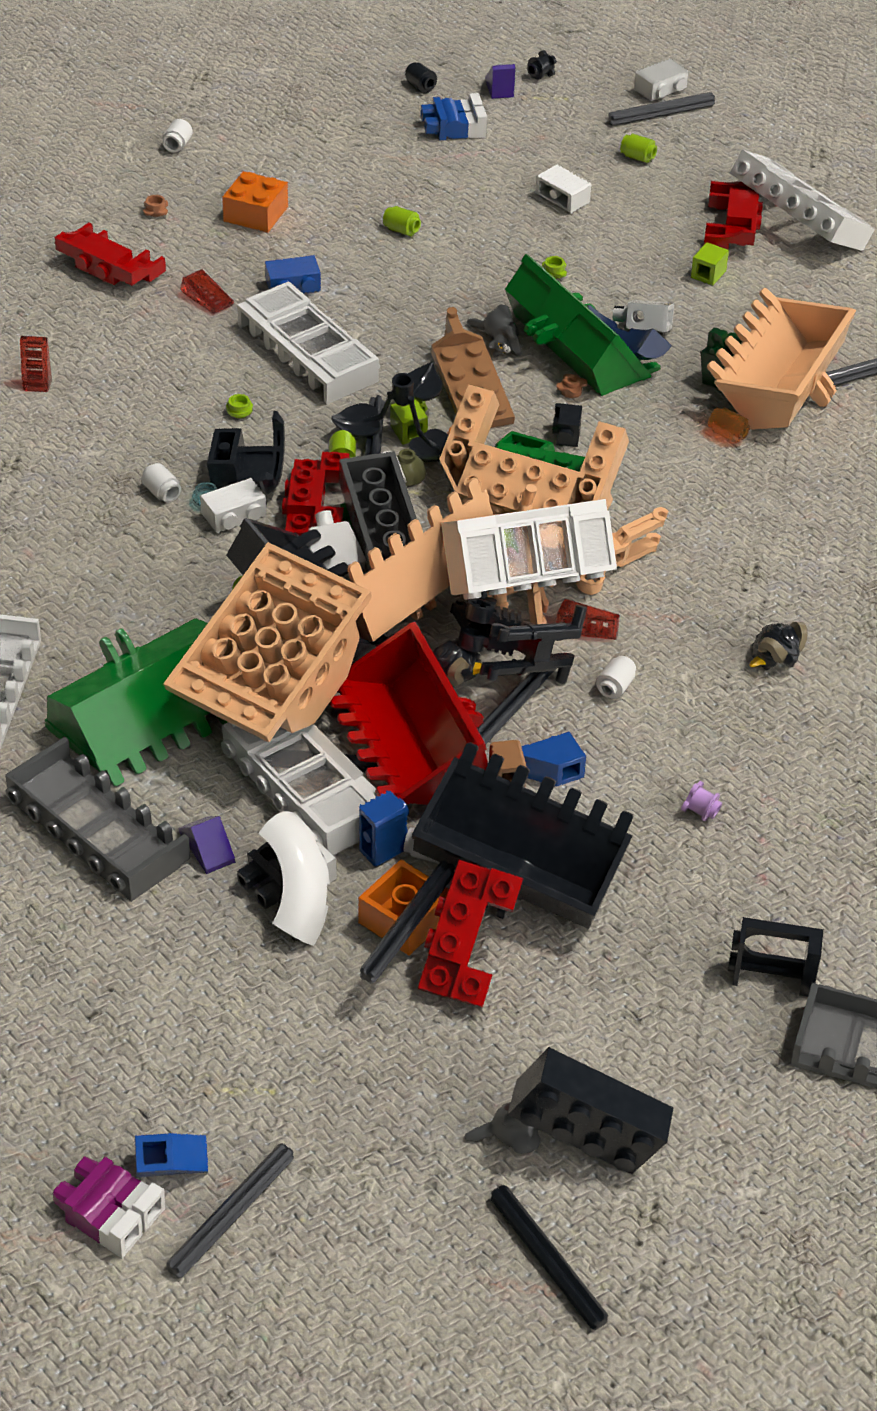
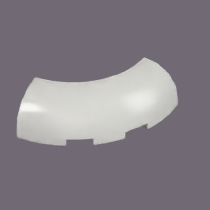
[258,811,330,946]

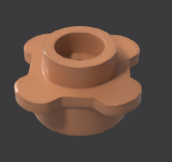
[143,195,168,217]
[557,374,587,398]

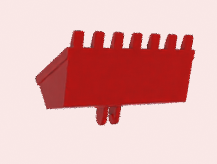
[329,622,488,805]

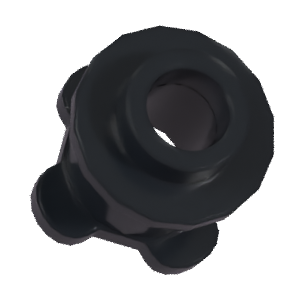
[527,50,557,80]

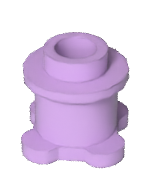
[681,781,722,821]

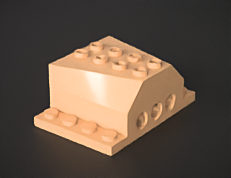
[163,542,372,742]

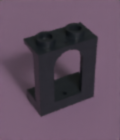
[728,917,824,997]

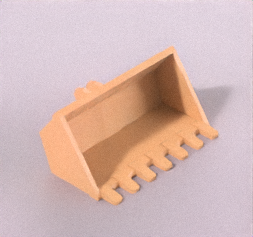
[707,288,856,430]
[347,478,493,642]

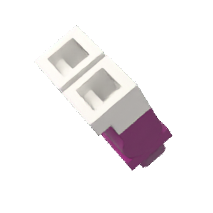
[52,1156,165,1259]

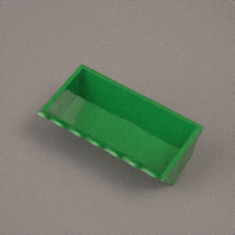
[505,254,661,396]
[45,618,228,786]

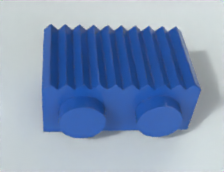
[265,255,321,294]
[359,791,409,867]

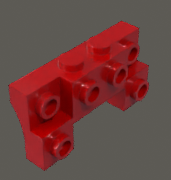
[704,181,763,250]
[54,222,166,286]
[282,452,350,536]
[418,860,523,1009]

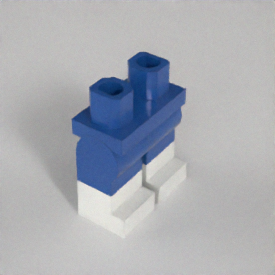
[420,93,487,140]

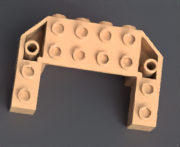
[439,384,629,528]

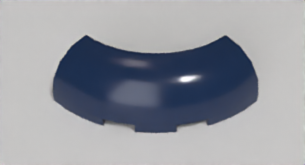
[586,305,672,360]

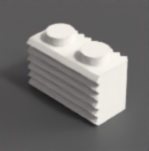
[634,58,688,102]
[535,164,591,214]
[200,478,266,533]

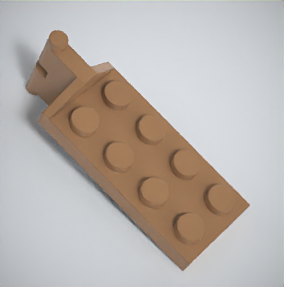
[431,307,515,428]

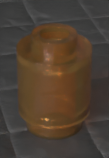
[708,408,750,443]

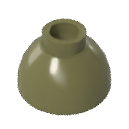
[396,449,426,486]

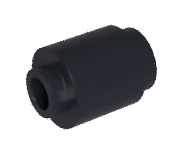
[405,63,437,93]

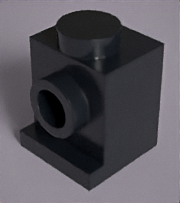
[552,403,582,447]

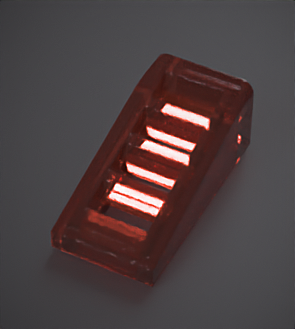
[180,269,234,314]
[20,336,52,392]
[556,599,620,640]

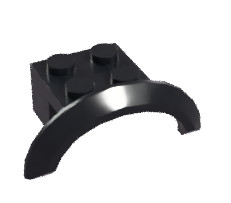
[207,411,285,495]

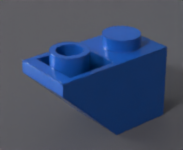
[522,732,586,787]
[134,1133,208,1177]

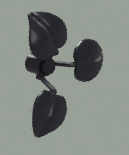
[331,362,448,462]

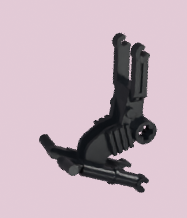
[450,591,587,684]

